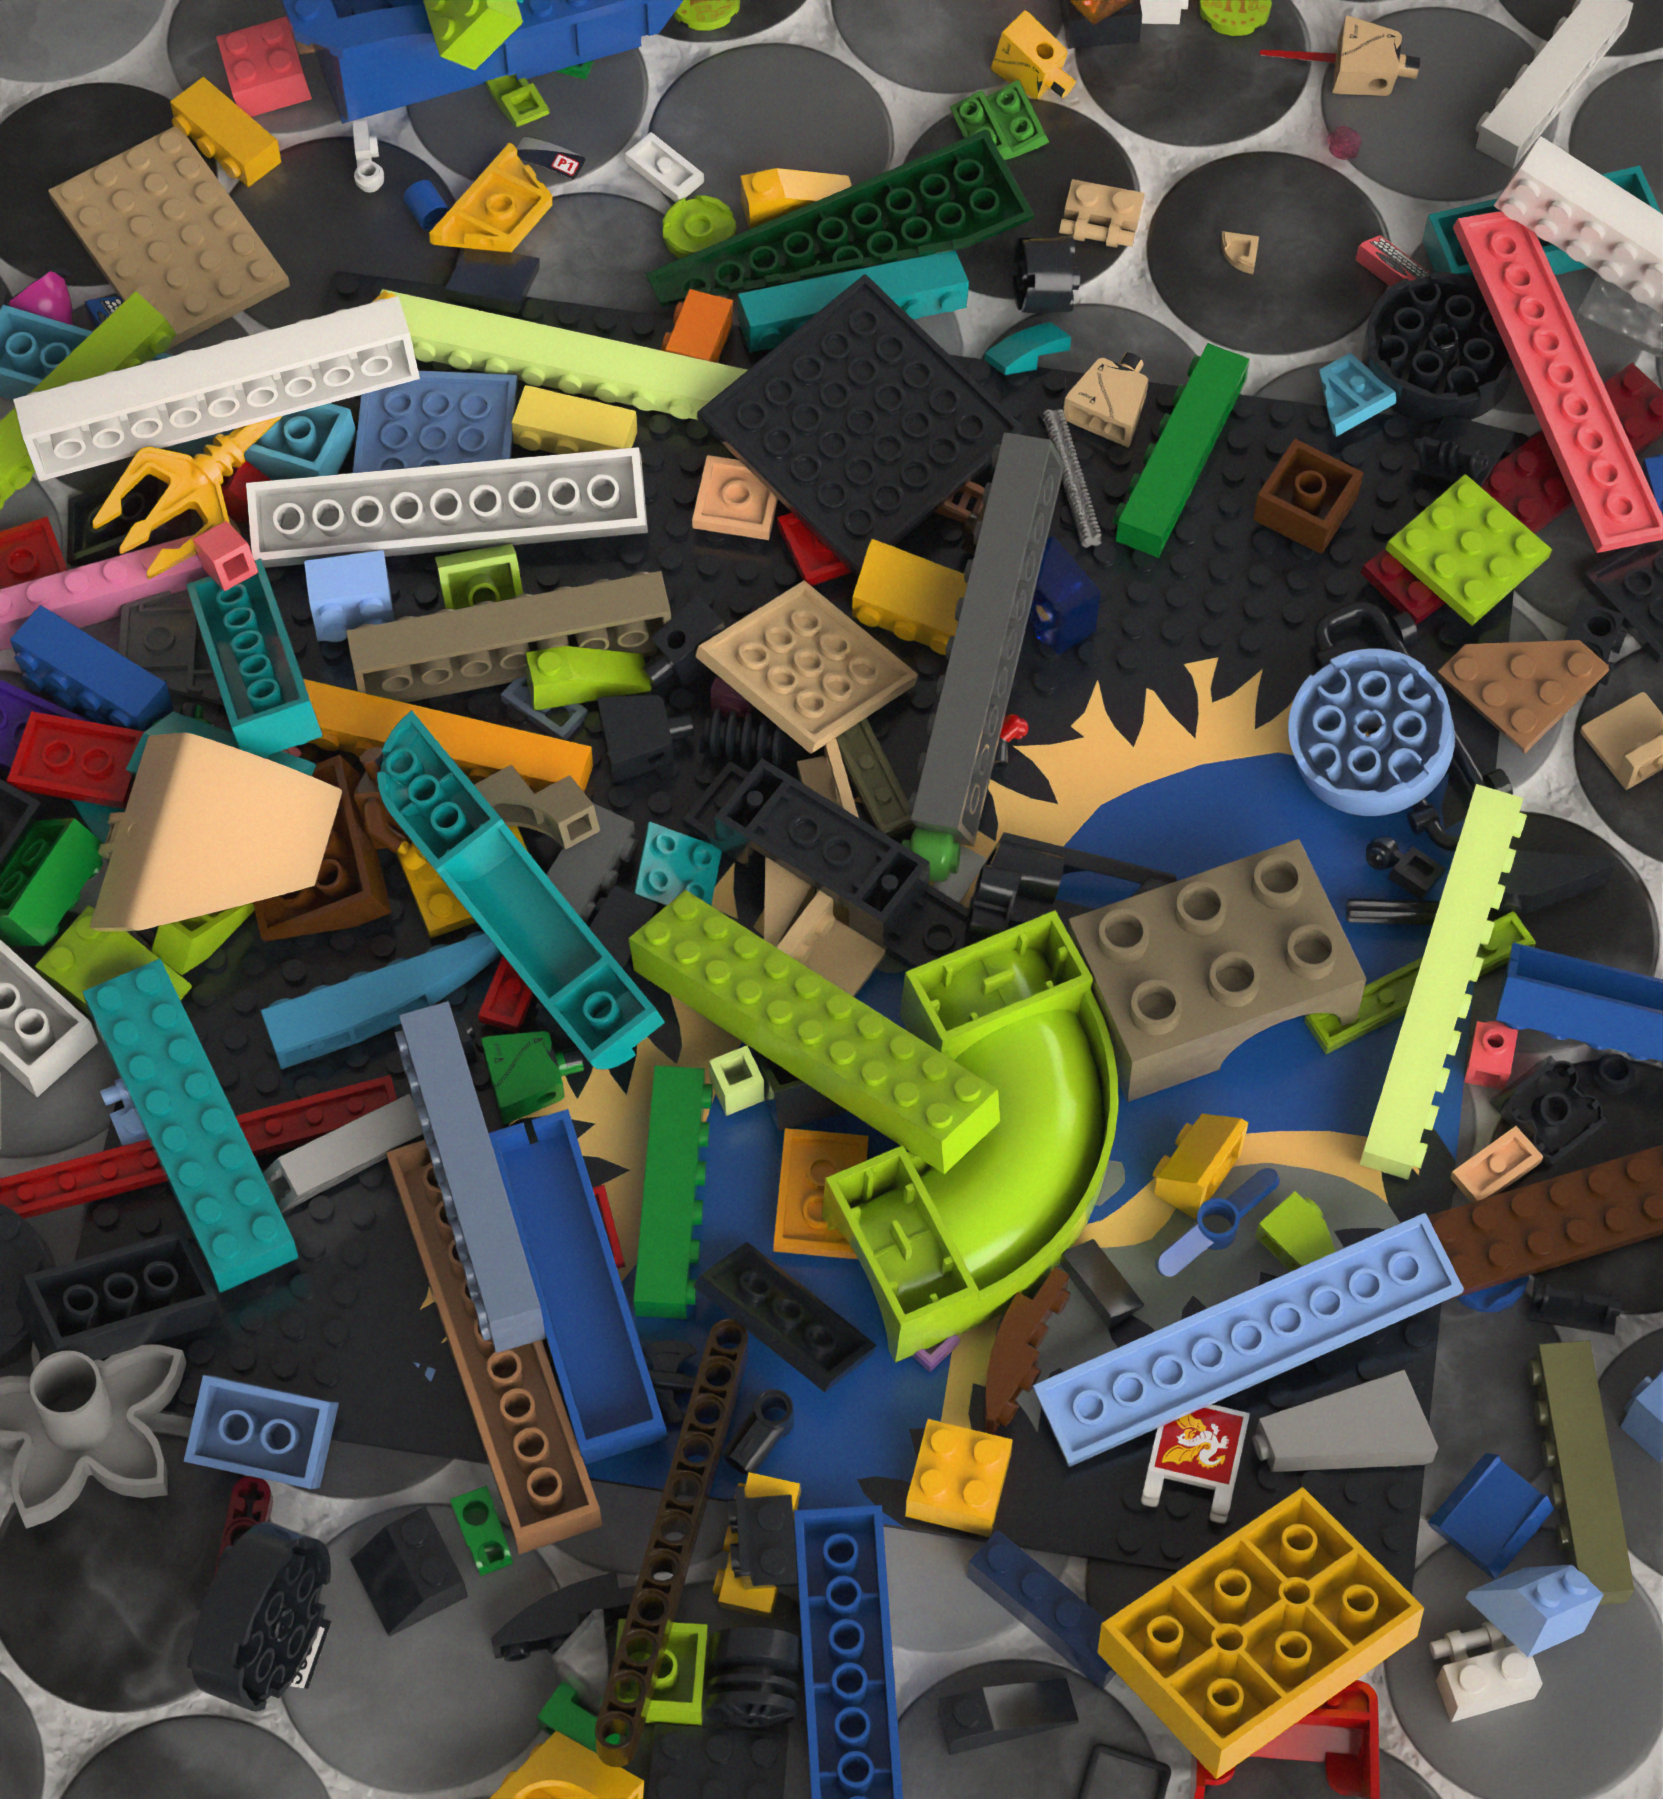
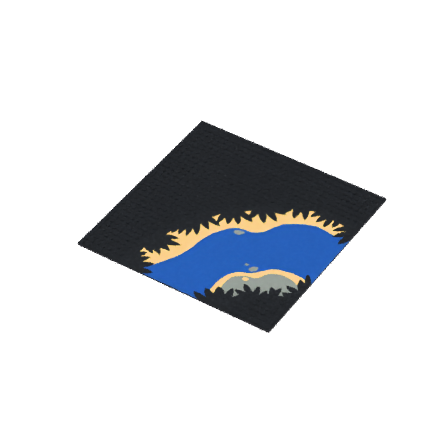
[74,271,1529,1595]

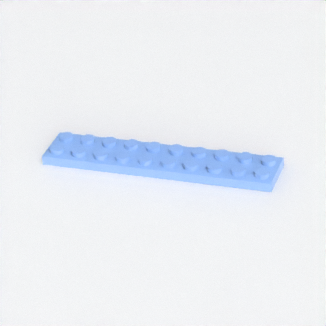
[1033,1213,1464,1467]

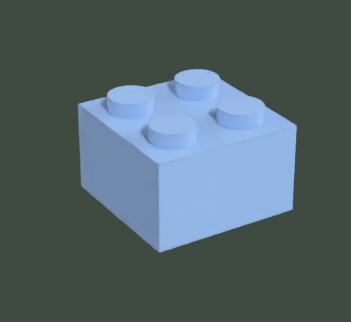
[304,550,395,642]

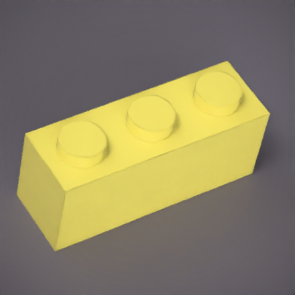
[511,385,637,455]

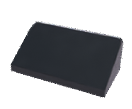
[1060,1239,1144,1329]

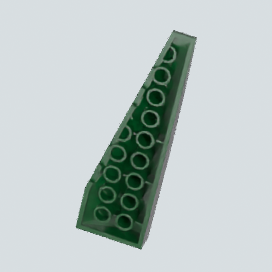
[646,129,1035,307]

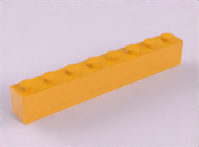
[304,679,593,794]

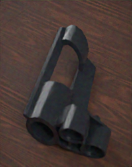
[964,832,1177,943]

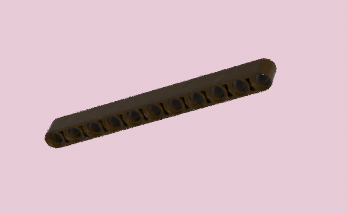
[595,1318,748,1767]

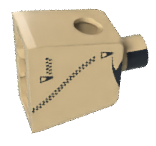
[1332,16,1420,96]
[1064,352,1149,448]

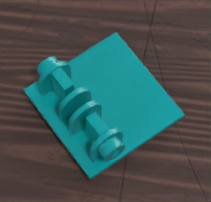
[633,822,722,906]

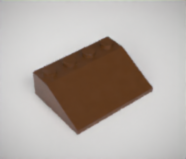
[253,755,392,941]

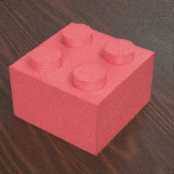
[216,16,312,117]

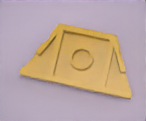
[429,143,552,252]

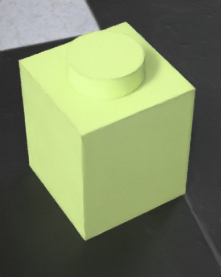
[709,1045,765,1116]

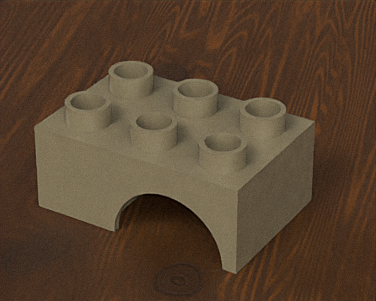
[1067,839,1366,1102]

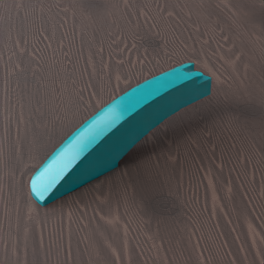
[377,710,665,1070]

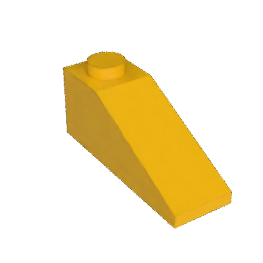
[740,168,852,230]

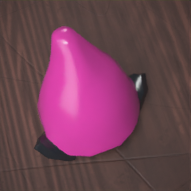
[3,266,73,325]

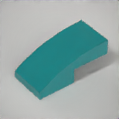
[984,322,1072,375]

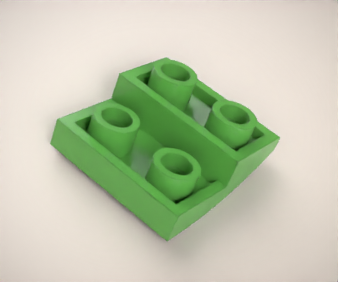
[950,79,1049,160]

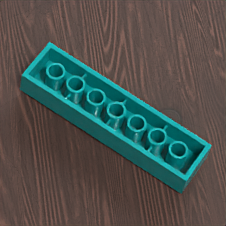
[82,958,298,1293]

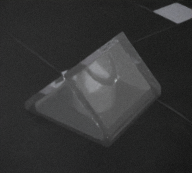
[551,1609,609,1716]

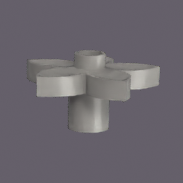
[0,1341,187,1529]

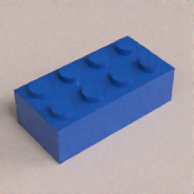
[10,605,174,732]

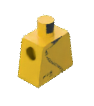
[990,10,1076,99]

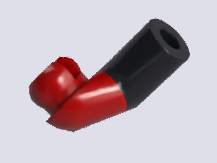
[992,714,1028,770]

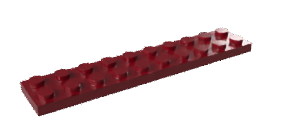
[1360,362,1663,626]

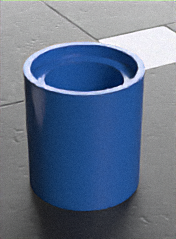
[403,180,450,231]

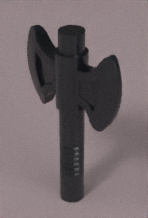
[642,1340,697,1423]

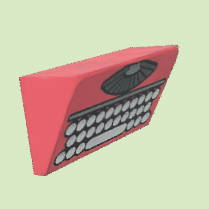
[1356,235,1430,287]

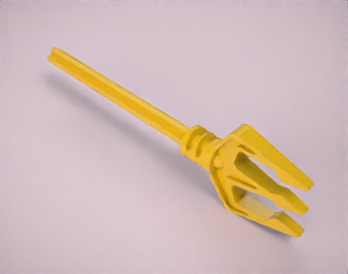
[93,290,396,579]

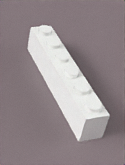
[1476,0,1634,169]

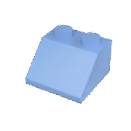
[1466,1565,1604,1657]

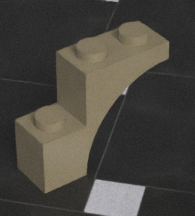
[474,765,600,850]

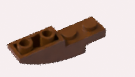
[984,1267,1071,1435]

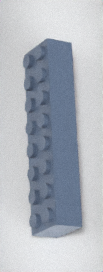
[395,1001,546,1353]

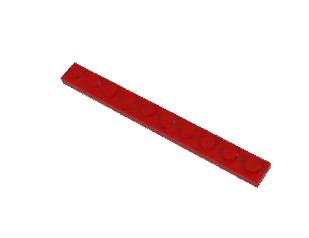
[0,1075,397,1219]

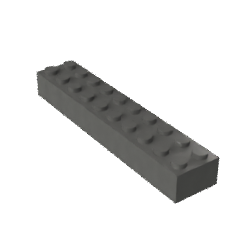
[908,432,1065,847]

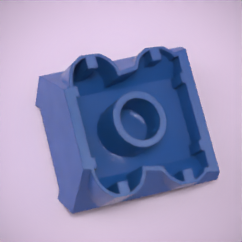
[1427,1452,1554,1579]

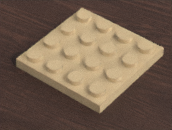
[696,581,918,754]

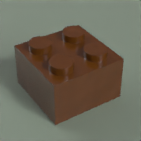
[1253,439,1364,554]

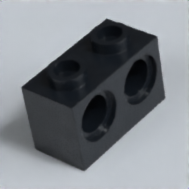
[1564,599,1627,697]

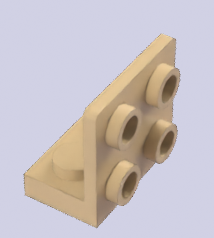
[1580,692,1663,790]
[776,891,886,997]

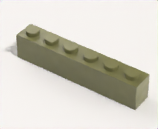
[1528,1340,1635,1605]

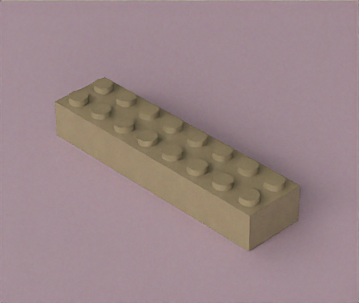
[346,571,671,703]

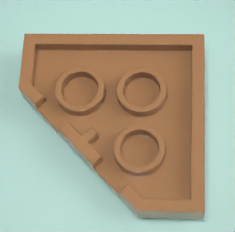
[1438,640,1609,754]

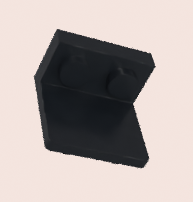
[727,1486,798,1590]

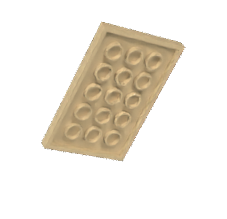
[48,126,290,350]

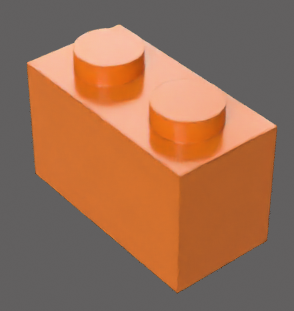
[661,289,734,363]

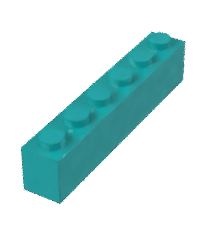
[738,250,969,352]

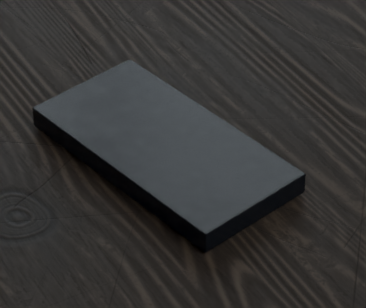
[694,1242,877,1392]

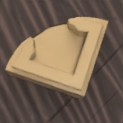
[1221,231,1259,274]

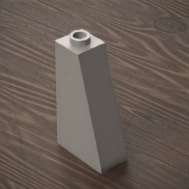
[263,1094,423,1213]
[1252,1370,1438,1472]

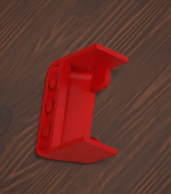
[1190,1680,1380,1799]

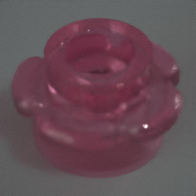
[1327,126,1362,160]

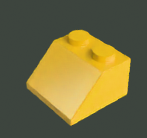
[1153,1113,1248,1220]

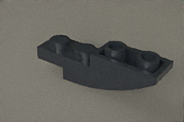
[491,1572,659,1662]

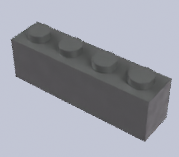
[547,803,638,926]

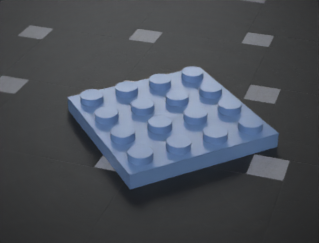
[353,371,518,473]

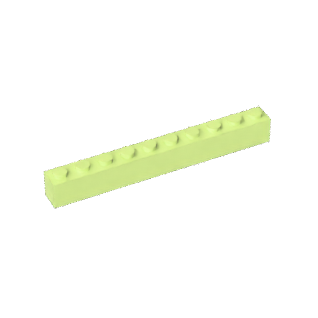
[380,289,747,420]
[1359,784,1527,1180]

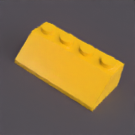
[852,539,968,655]

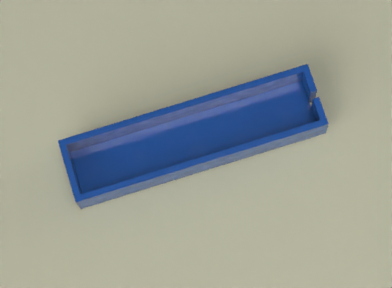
[1496,943,1663,1062]
[488,1109,669,1464]

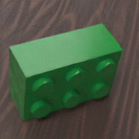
[0,818,104,947]

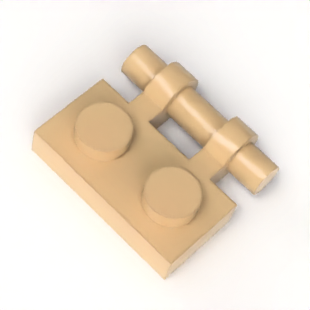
[1059,179,1145,248]

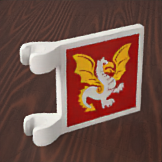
[1141,1404,1250,1523]

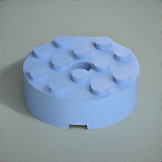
[1288,649,1455,816]

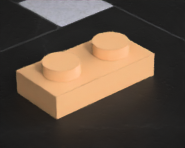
[1450,1126,1543,1203]

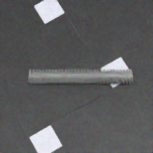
[1043,409,1102,547]

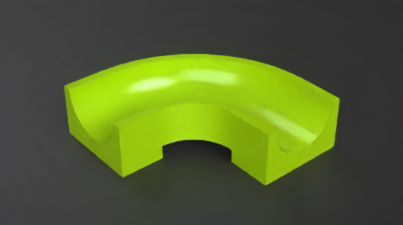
[822,910,1118,1363]

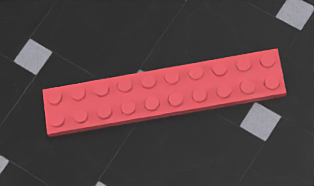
[1453,211,1663,553]

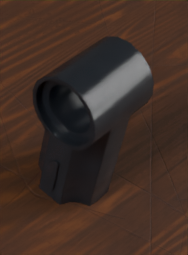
[721,1389,794,1476]

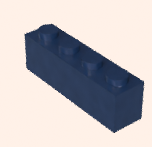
[967,1529,1117,1690]

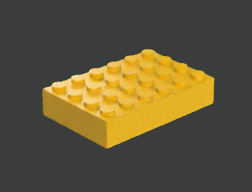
[1097,1487,1424,1779]

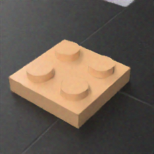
[692,455,778,540]

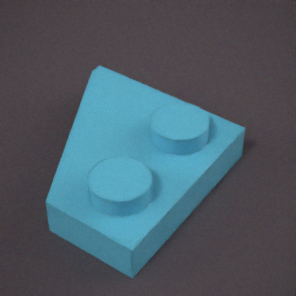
[1319,353,1396,437]

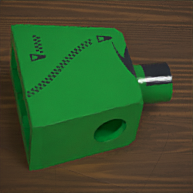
[481,1031,584,1125]

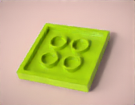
[1385,474,1552,626]

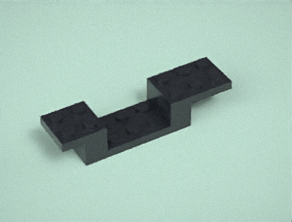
[682,758,975,969]

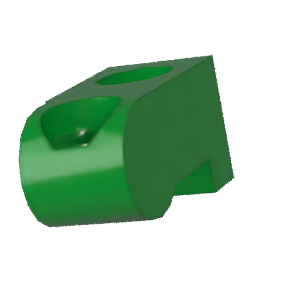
[450,1485,513,1577]
[537,1681,621,1753]

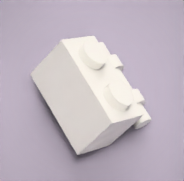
[1429,1621,1543,1722]

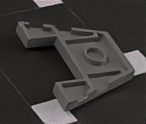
[118,589,224,706]

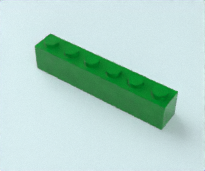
[1113,343,1250,558]
[634,1066,713,1319]

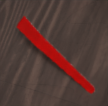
[1259,50,1336,63]

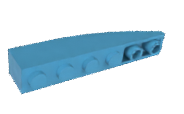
[261,931,501,1070]

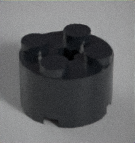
[1013,236,1080,313]

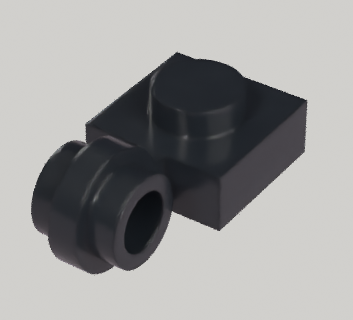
[1365,837,1446,901]

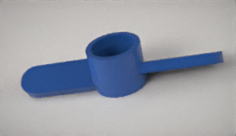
[1155,1168,1280,1277]

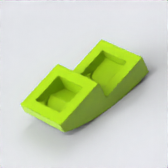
[485,75,550,128]

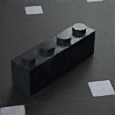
[534,885,659,1055]

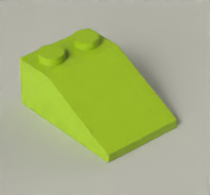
[35,905,192,1016]

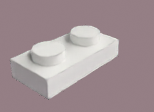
[625,132,704,202]

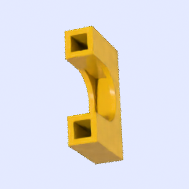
[485,1731,644,1799]

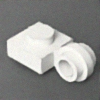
[353,120,384,193]

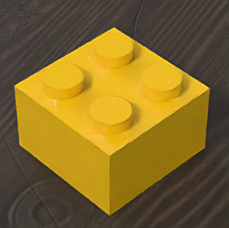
[905,1419,1013,1537]

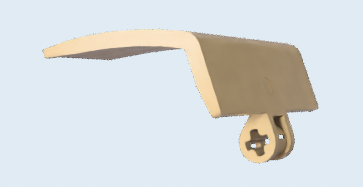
[90,733,342,931]

